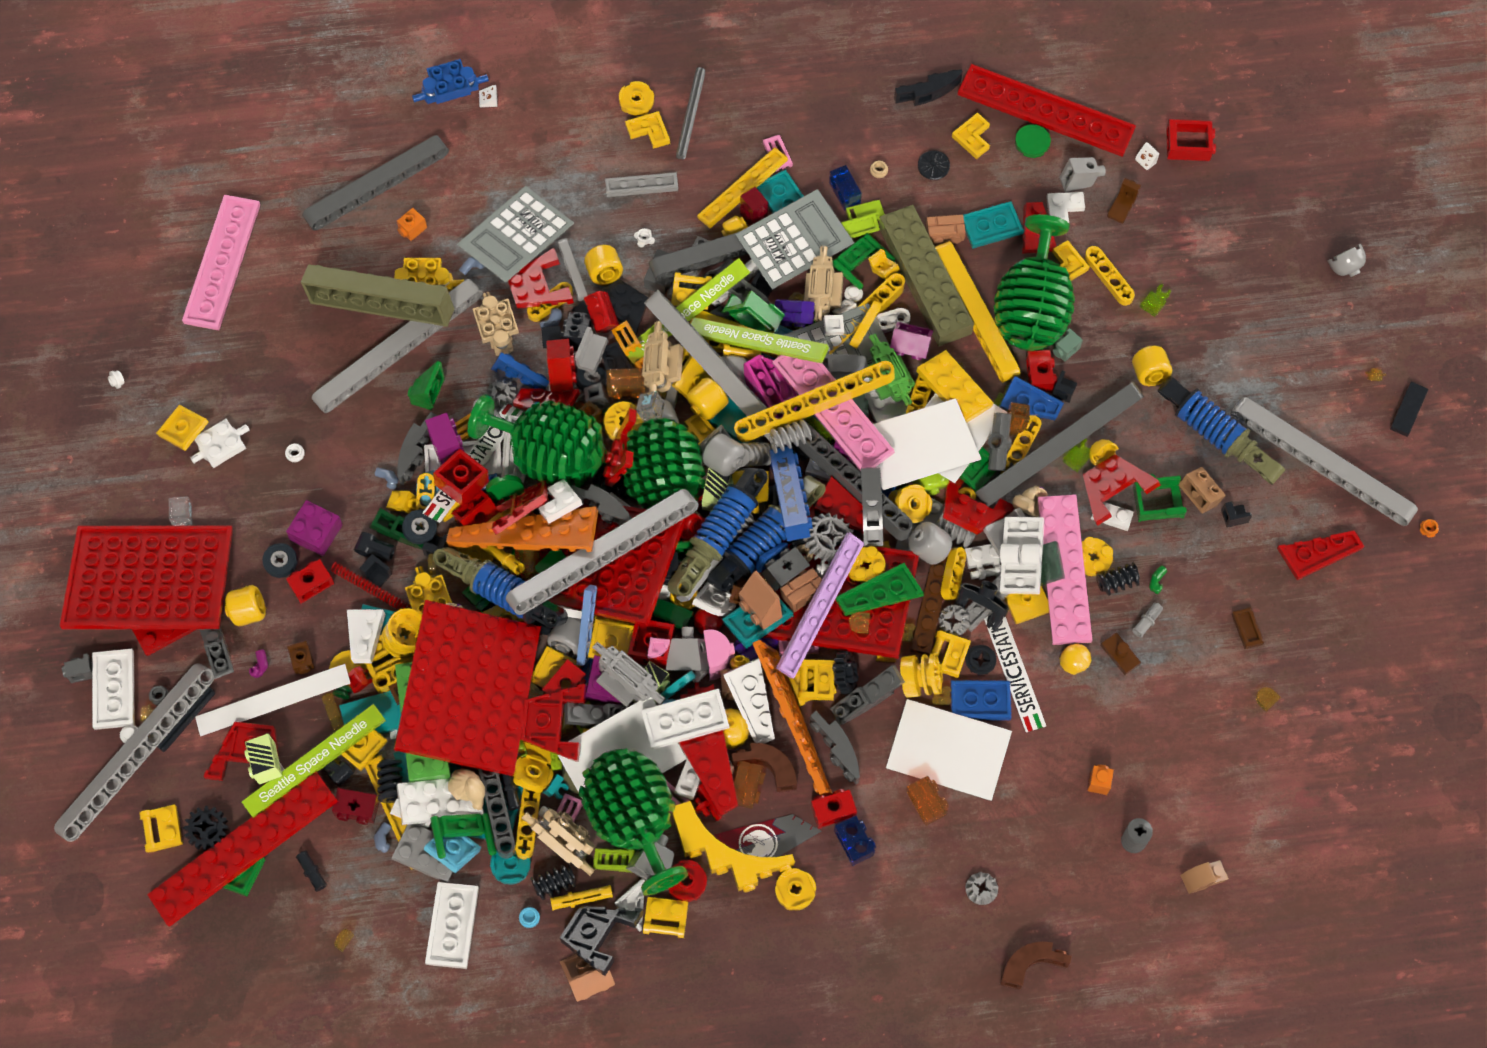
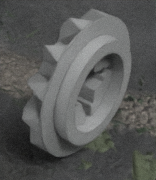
[486,379,517,407]
[938,605,970,636]
[965,872,998,905]

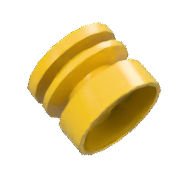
[604,401,644,442]
[381,608,422,658]
[900,653,943,698]

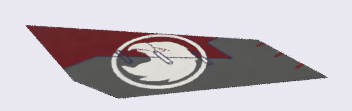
[713,814,822,857]

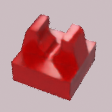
[348,666,373,693]

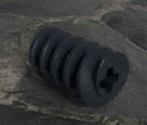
[1096,562,1140,596]
[377,759,403,803]
[530,863,576,900]

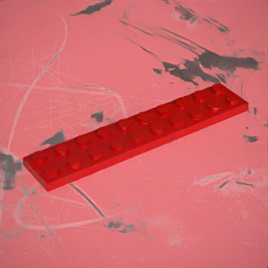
[958,64,1136,157]
[147,772,338,927]

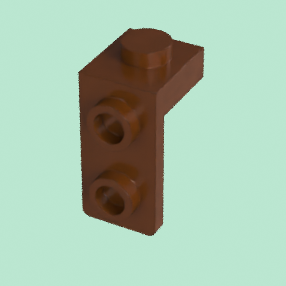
[1107,178,1141,224]

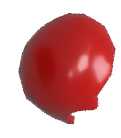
[680,513,705,541]
[693,608,724,635]

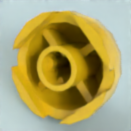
[723,708,750,750]

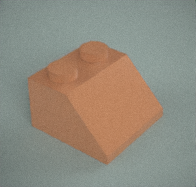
[739,571,783,630]
[560,949,615,1002]

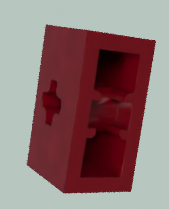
[740,187,768,226]
[332,788,380,825]

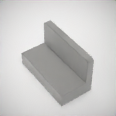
[574,327,608,373]

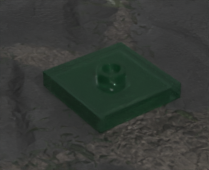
[1040,541,1065,586]

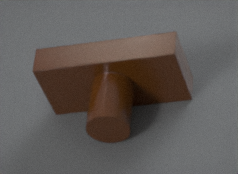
[1100,632,1141,675]

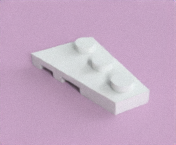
[347,610,386,663]

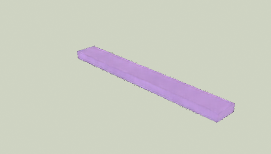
[776,533,864,678]

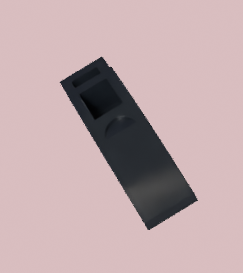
[894,69,963,106]

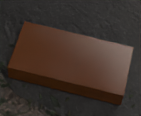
[1232,607,1264,649]

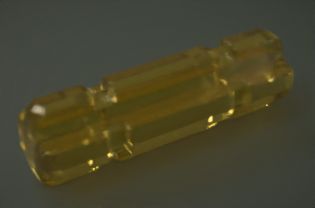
[322,693,344,731]

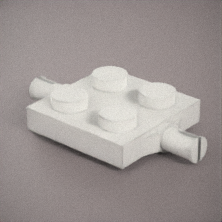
[190,419,250,468]

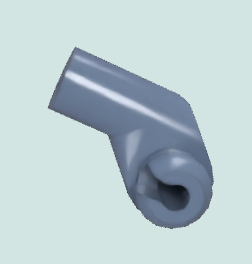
[459,257,485,276]
[539,308,562,330]
[374,822,392,853]

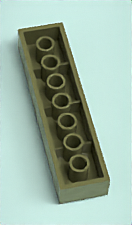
[879,205,974,347]
[301,264,455,327]

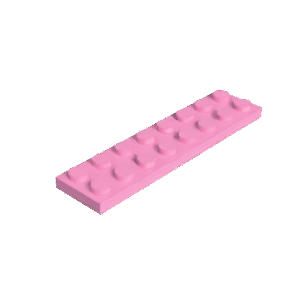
[182,195,260,330]
[772,355,895,471]
[1037,495,1092,645]

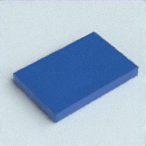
[950,680,1011,720]

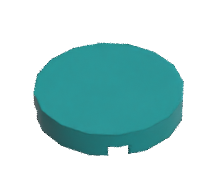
[661,671,696,700]
[490,844,531,885]

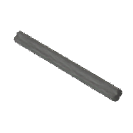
[676,67,705,160]

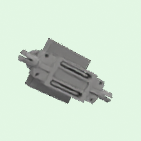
[592,641,665,707]

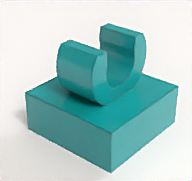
[542,774,569,799]

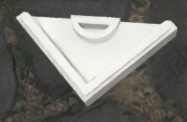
[615,878,645,932]

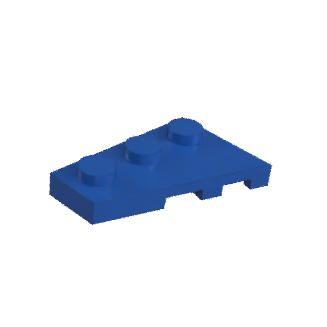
[491,352,549,390]
[999,376,1064,420]

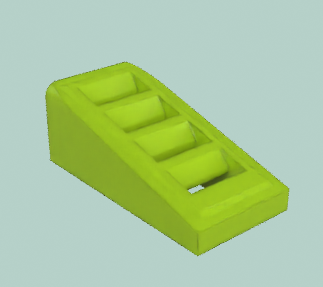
[593,848,636,872]

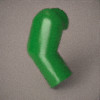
[1149,566,1167,594]

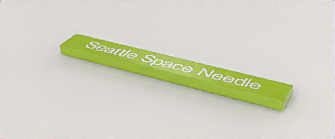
[627,258,750,364]
[691,317,829,363]
[242,704,386,818]

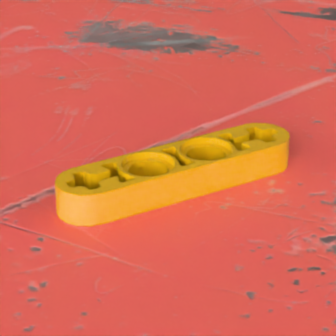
[1085,246,1135,306]
[905,375,932,414]
[1000,415,1042,475]
[515,788,541,860]

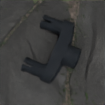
[953,581,1009,631]

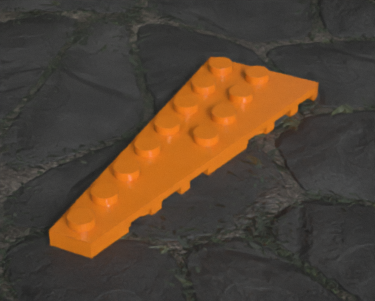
[446,506,598,552]
[753,640,832,796]

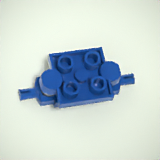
[412,59,489,104]

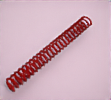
[329,562,411,610]

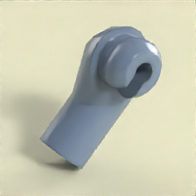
[375,467,399,489]

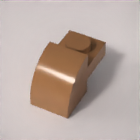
[1180,860,1229,894]

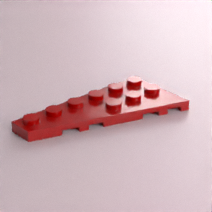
[678,684,738,816]

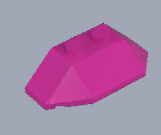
[743,354,798,419]

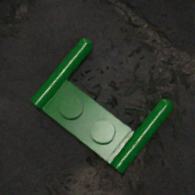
[832,233,896,290]
[430,813,497,859]

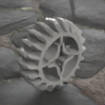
[803,513,854,565]

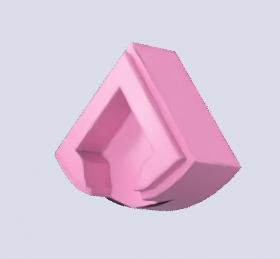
[648,637,670,658]

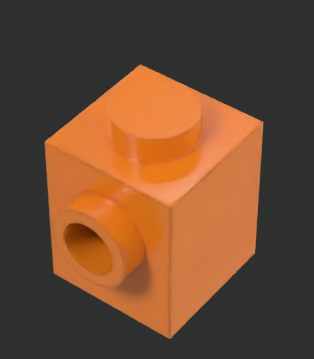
[397,208,427,241]
[1087,764,1114,795]

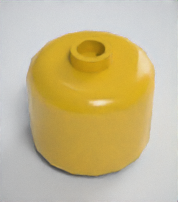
[584,244,623,286]
[1132,345,1172,387]
[687,377,729,420]
[225,585,266,627]

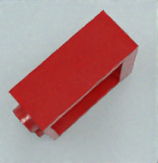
[1166,119,1216,161]

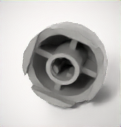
[1327,244,1366,277]

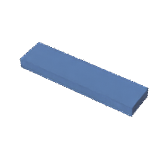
[576,585,597,666]

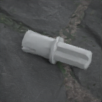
[1132,603,1163,638]

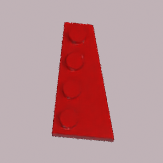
[1277,530,1364,580]

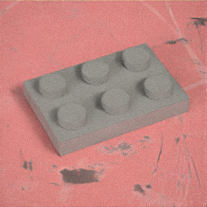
[392,824,453,883]

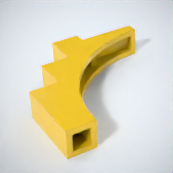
[672,801,795,892]

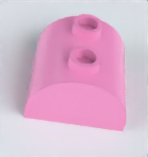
[703,630,735,680]

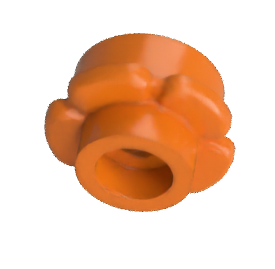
[1420,519,1439,538]

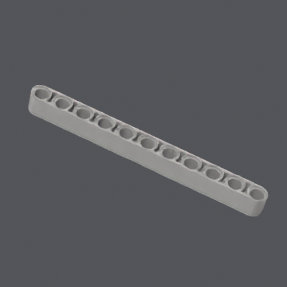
[312,279,483,413]
[644,290,784,448]
[1231,397,1418,526]
[506,489,698,615]
[54,663,214,842]

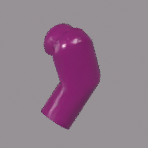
[249,650,268,678]

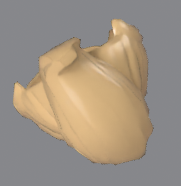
[1012,485,1048,517]
[448,768,485,810]

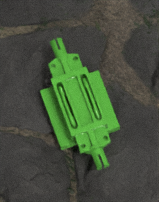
[868,334,915,406]

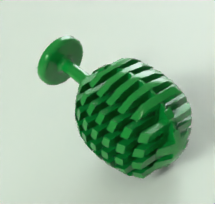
[994,214,1075,351]
[468,394,605,488]
[622,418,706,557]
[579,748,688,896]

